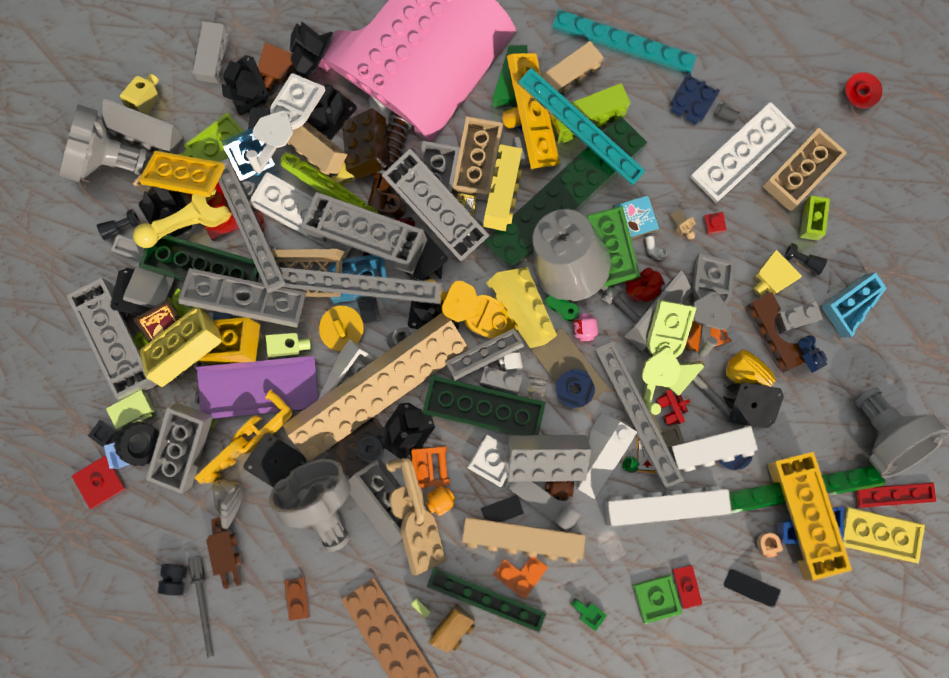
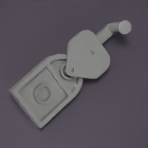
[692,253,735,358]

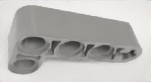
[505,482,580,532]

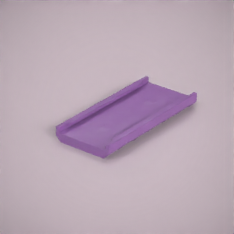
[196,356,319,419]

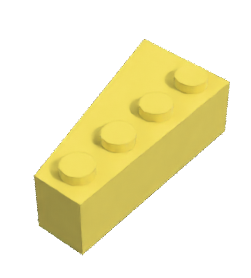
[483,144,522,231]
[486,267,557,348]

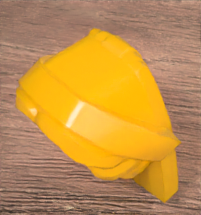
[725,349,776,386]

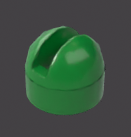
[622,456,640,473]

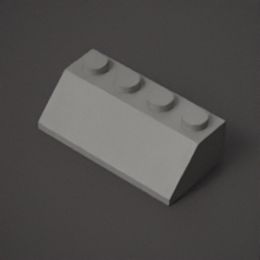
[102,98,184,154]
[624,271,692,351]
[349,460,403,548]

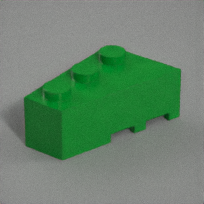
[492,45,528,108]

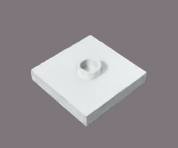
[467,434,507,487]

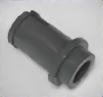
[714,103,739,123]

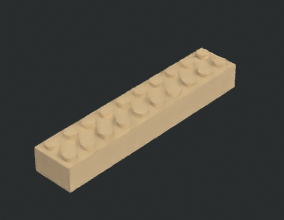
[283,313,469,462]

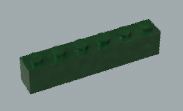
[427,566,547,632]

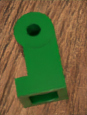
[543,295,579,321]

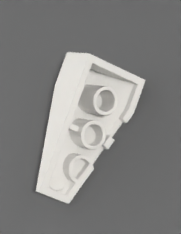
[318,339,378,400]
[577,413,637,499]

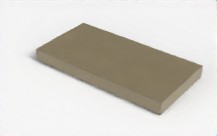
[531,328,608,411]

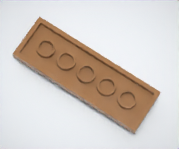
[341,577,438,678]

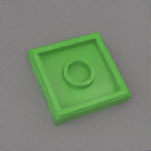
[632,574,683,624]

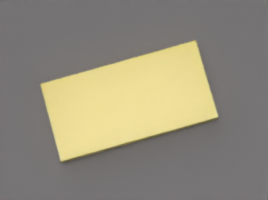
[844,507,925,563]

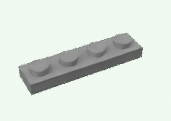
[445,328,524,380]

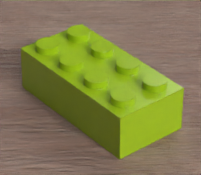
[550,83,630,143]

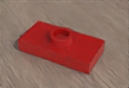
[672,565,703,609]

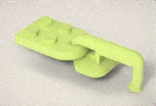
[641,299,696,415]

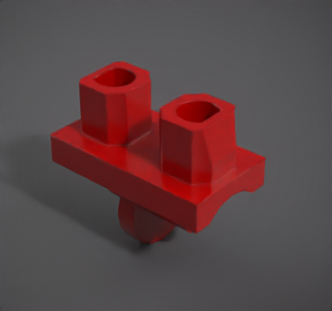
[655,389,690,426]

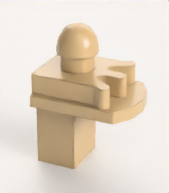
[669,209,696,239]

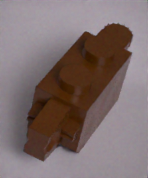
[206,517,243,589]

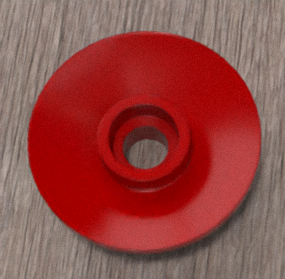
[845,72,883,108]

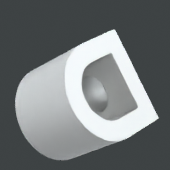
[498,351,523,372]

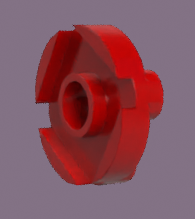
[625,267,665,302]

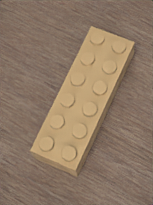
[462,517,586,563]

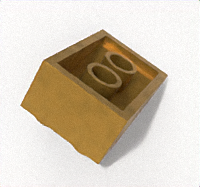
[429,603,475,653]

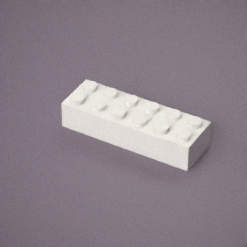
[603,486,731,526]

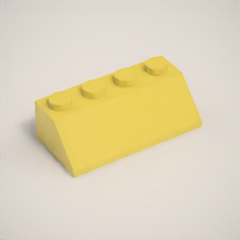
[139,307,222,387]

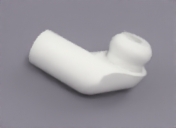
[645,236,668,261]

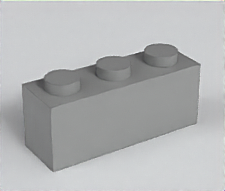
[191,21,229,84]

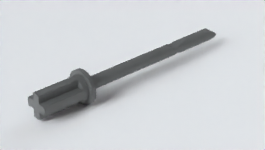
[188,556,213,658]

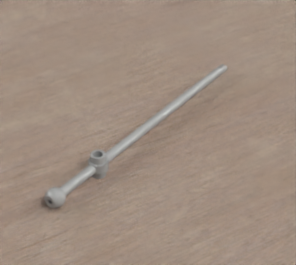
[601,284,737,420]

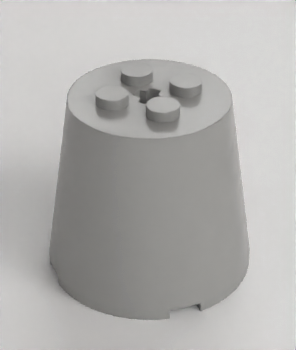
[533,209,611,301]

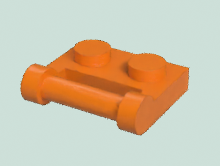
[411,445,450,488]

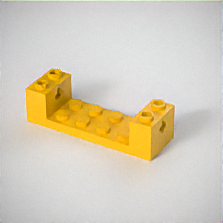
[767,452,852,581]

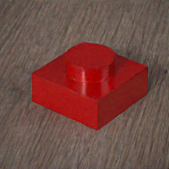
[703,212,727,235]

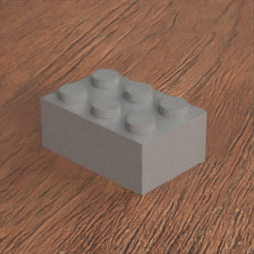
[420,141,460,193]

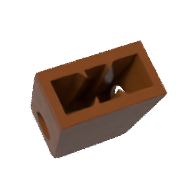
[258,43,295,91]

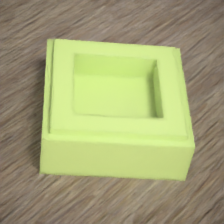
[412,597,432,618]

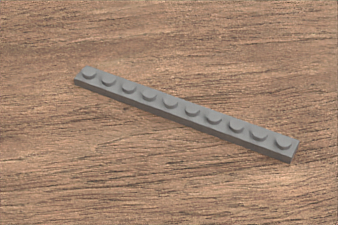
[258,267,442,304]

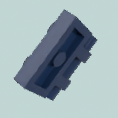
[799,335,827,373]

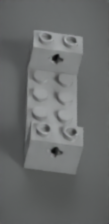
[382,148,491,261]
[301,192,427,274]
[66,277,158,400]

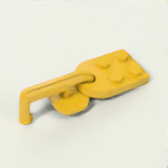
[425,279,518,340]
[194,389,293,483]

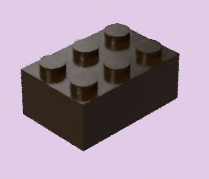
[342,108,390,179]

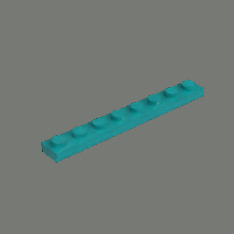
[552,9,697,74]
[517,68,646,186]

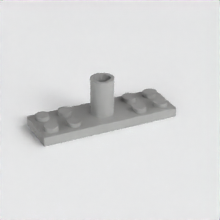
[179,268,306,328]

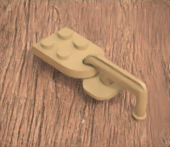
[386,458,446,575]

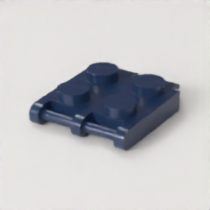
[670,72,720,125]

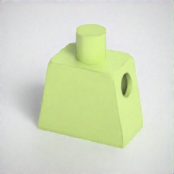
[266,333,311,360]

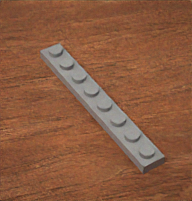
[218,158,286,293]
[595,341,684,490]

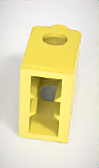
[120,74,159,115]
[753,250,802,297]

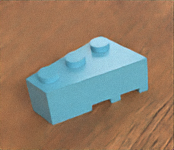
[821,272,887,338]

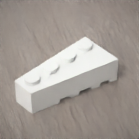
[672,426,758,472]

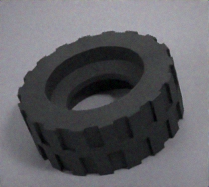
[114,421,159,466]

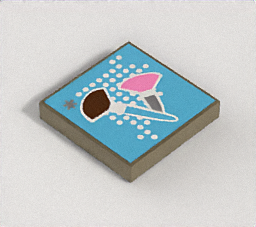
[612,194,660,239]

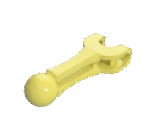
[133,188,232,248]

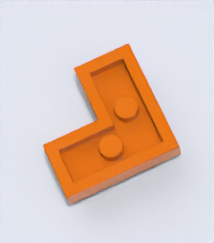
[493,556,548,600]

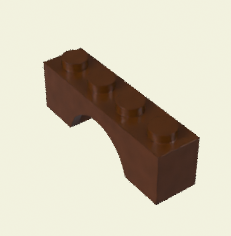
[747,292,805,373]

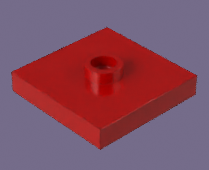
[71,455,126,509]

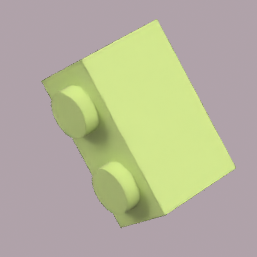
[106,390,157,430]

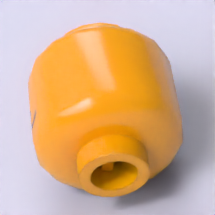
[425,486,456,515]

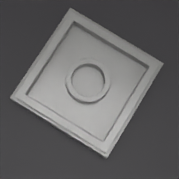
[123,267,174,308]

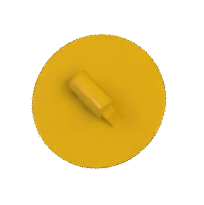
[319,306,364,351]

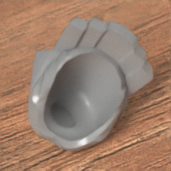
[213,479,243,529]

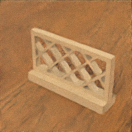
[271,249,346,297]

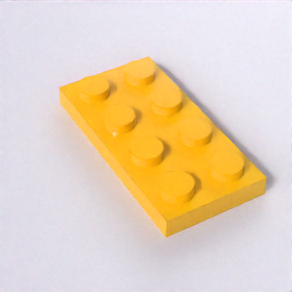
[139,151,225,197]

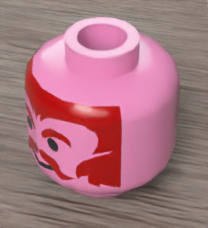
[572,313,598,341]

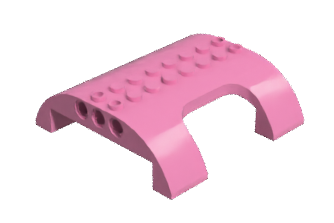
[319,0,516,142]

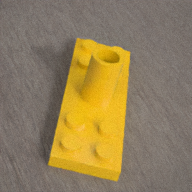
[502,53,560,169]

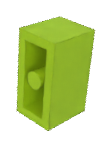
[799,195,830,241]

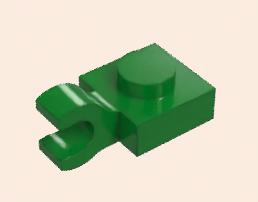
[571,598,607,632]

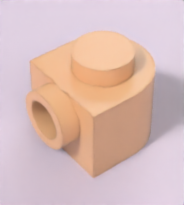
[757,532,783,558]

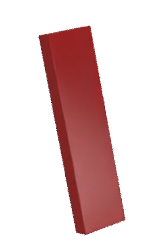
[855,482,937,508]

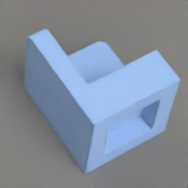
[104,442,132,469]

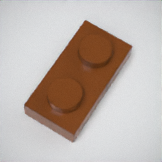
[284,577,310,621]

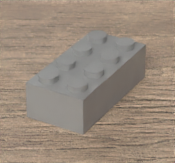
[146,403,213,494]
[505,435,591,482]

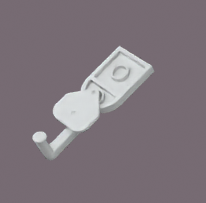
[246,73,326,173]

